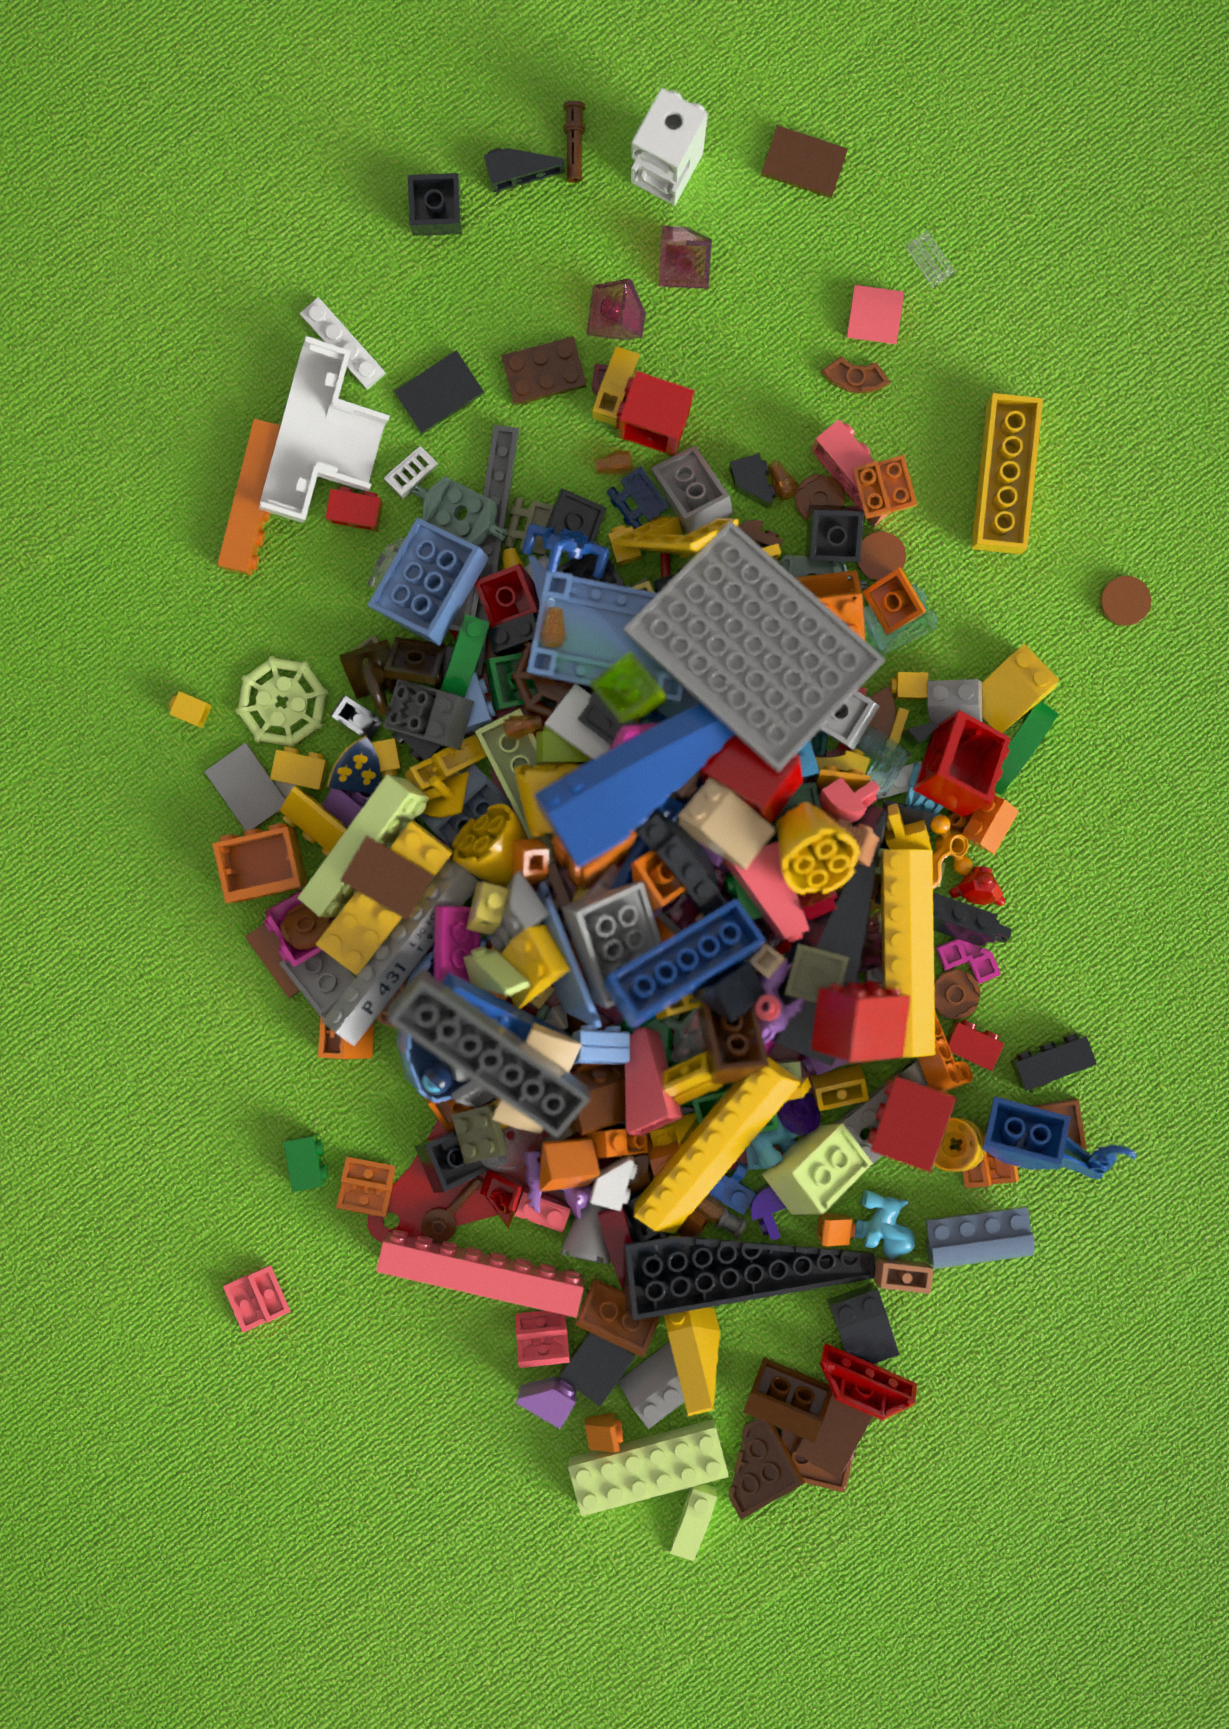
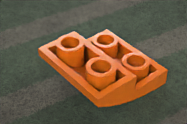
[853,455,917,518]

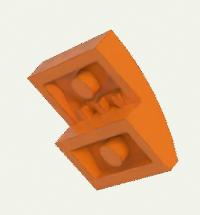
[957,1134,1019,1188]
[336,1157,396,1218]

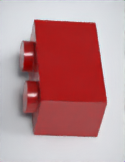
[325,486,383,532]
[946,1019,1005,1071]

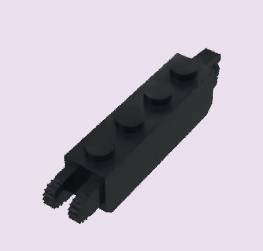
[874,881,1012,946]

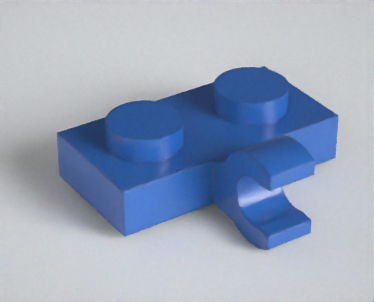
[708,1161,756,1215]

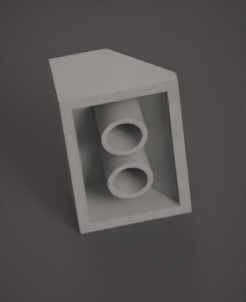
[489,871,550,953]
[618,1341,684,1429]

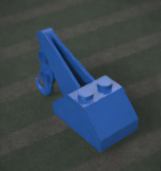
[982,1097,1136,1179]

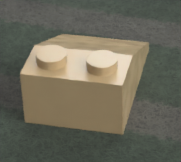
[679,778,775,870]

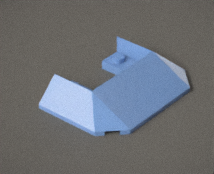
[536,881,602,1028]

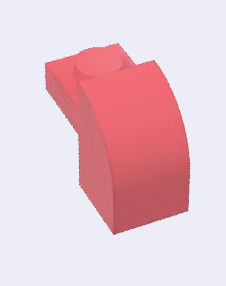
[819,777,880,823]

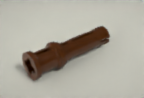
[563,101,585,183]

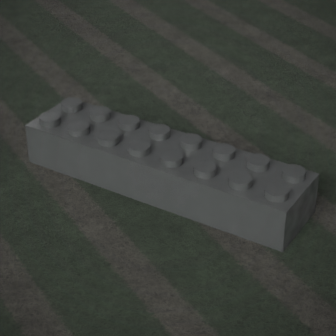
[388,969,590,1138]

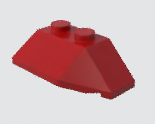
[820,1343,918,1420]

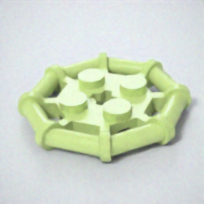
[235,656,328,748]

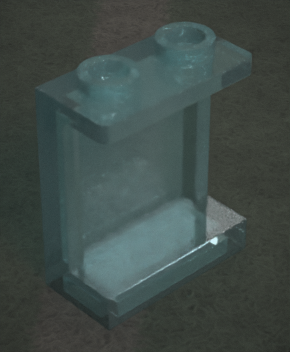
[863,583,938,656]

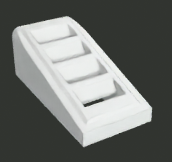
[384,446,438,499]

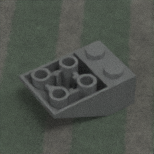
[384,679,475,750]

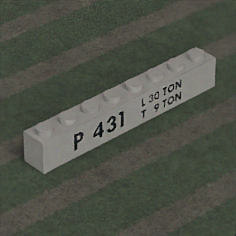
[322,858,479,1046]

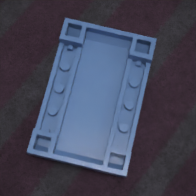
[527,571,683,703]

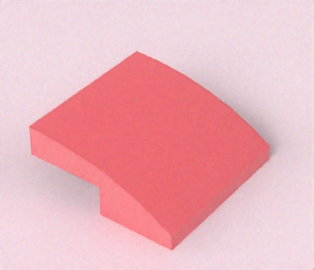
[846,285,904,344]
[223,1265,291,1333]
[515,1310,570,1368]

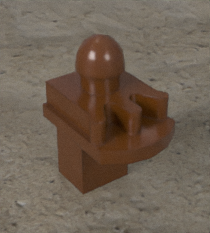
[676,1209,708,1238]

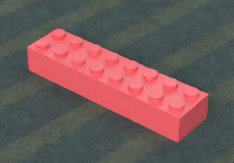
[376,1230,584,1318]

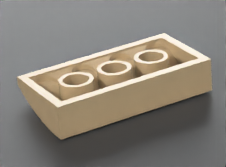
[492,1023,582,1133]

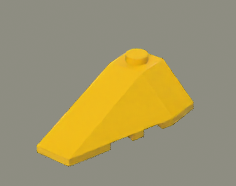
[664,1307,721,1416]

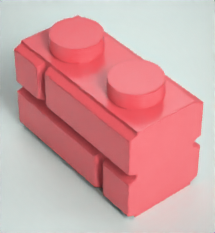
[515,1186,571,1232]

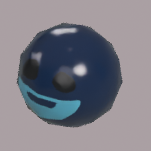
[419,1062,452,1095]

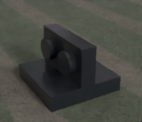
[577,689,645,745]

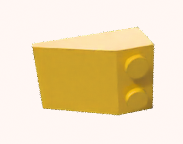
[982,644,1059,733]
[501,925,570,1010]

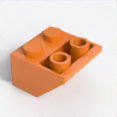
[948,796,1019,854]
[318,1017,375,1059]

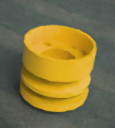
[934,1118,986,1172]

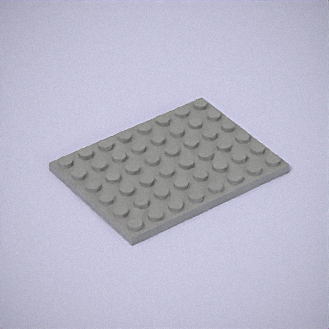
[623,521,885,773]

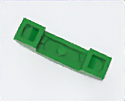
[994,701,1059,795]

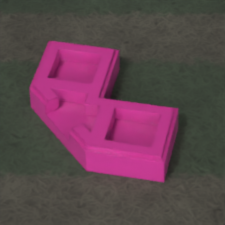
[934,938,1001,984]

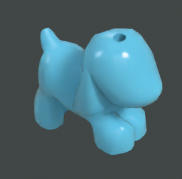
[750,1112,798,1170]
[854,1189,915,1260]

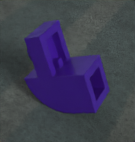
[750,1183,786,1241]

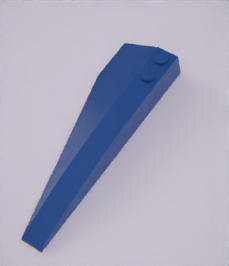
[534,704,735,868]

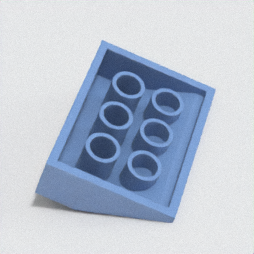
[367,518,489,646]

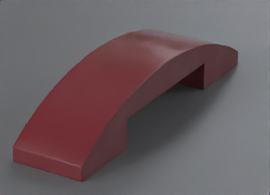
[598,1207,633,1290]

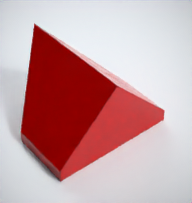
[480,1170,525,1229]

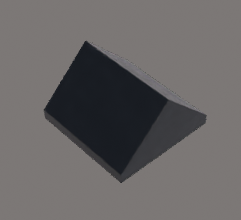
[692,961,766,1023]

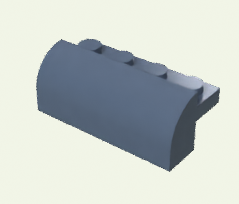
[926,1206,1035,1269]

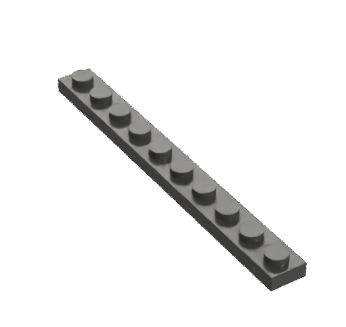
[474,425,520,677]

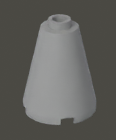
[560,1201,611,1265]

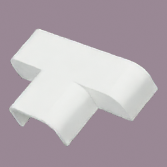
[259,336,389,523]

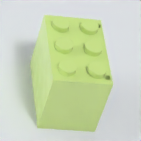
[762,1123,873,1215]

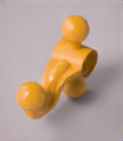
[931,814,973,890]

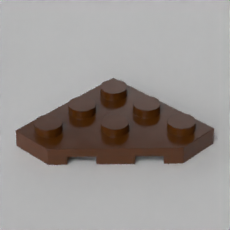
[728,1419,805,1520]

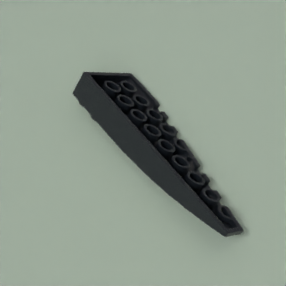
[771,804,888,1066]
[624,1236,876,1320]

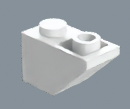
[590,1155,637,1211]

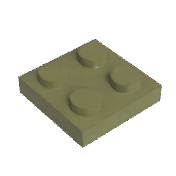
[785,944,849,1003]
[451,1104,508,1164]

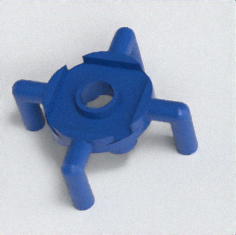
[522,523,609,579]

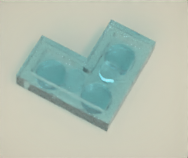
[857,726,911,796]

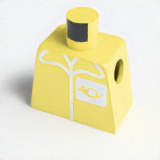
[466,882,508,936]

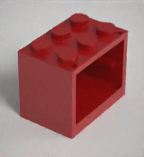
[615,371,695,456]
[913,710,1011,817]
[700,735,803,825]
[811,981,911,1062]
[867,1074,956,1173]

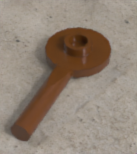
[421,1176,483,1243]

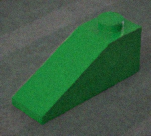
[440,614,490,698]

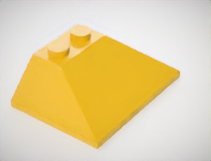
[612,516,739,558]

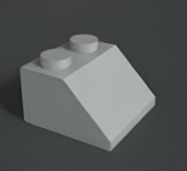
[928,679,982,734]

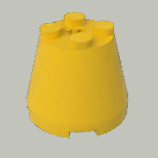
[515,763,582,836]
[776,802,860,894]
[452,804,528,888]

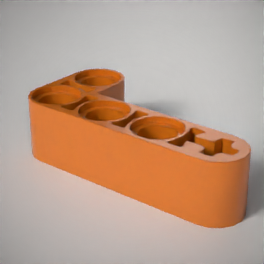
[917,1009,973,1092]

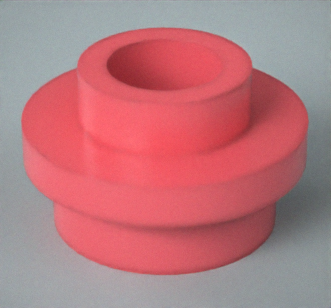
[755,994,781,1021]

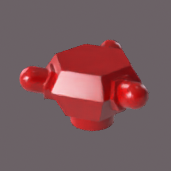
[949,866,1005,906]

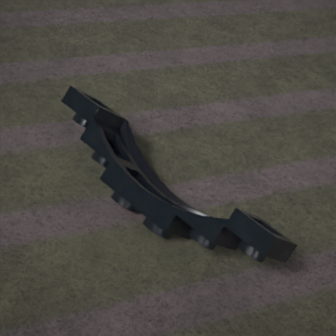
[633,809,728,918]

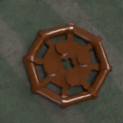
[511,641,601,718]

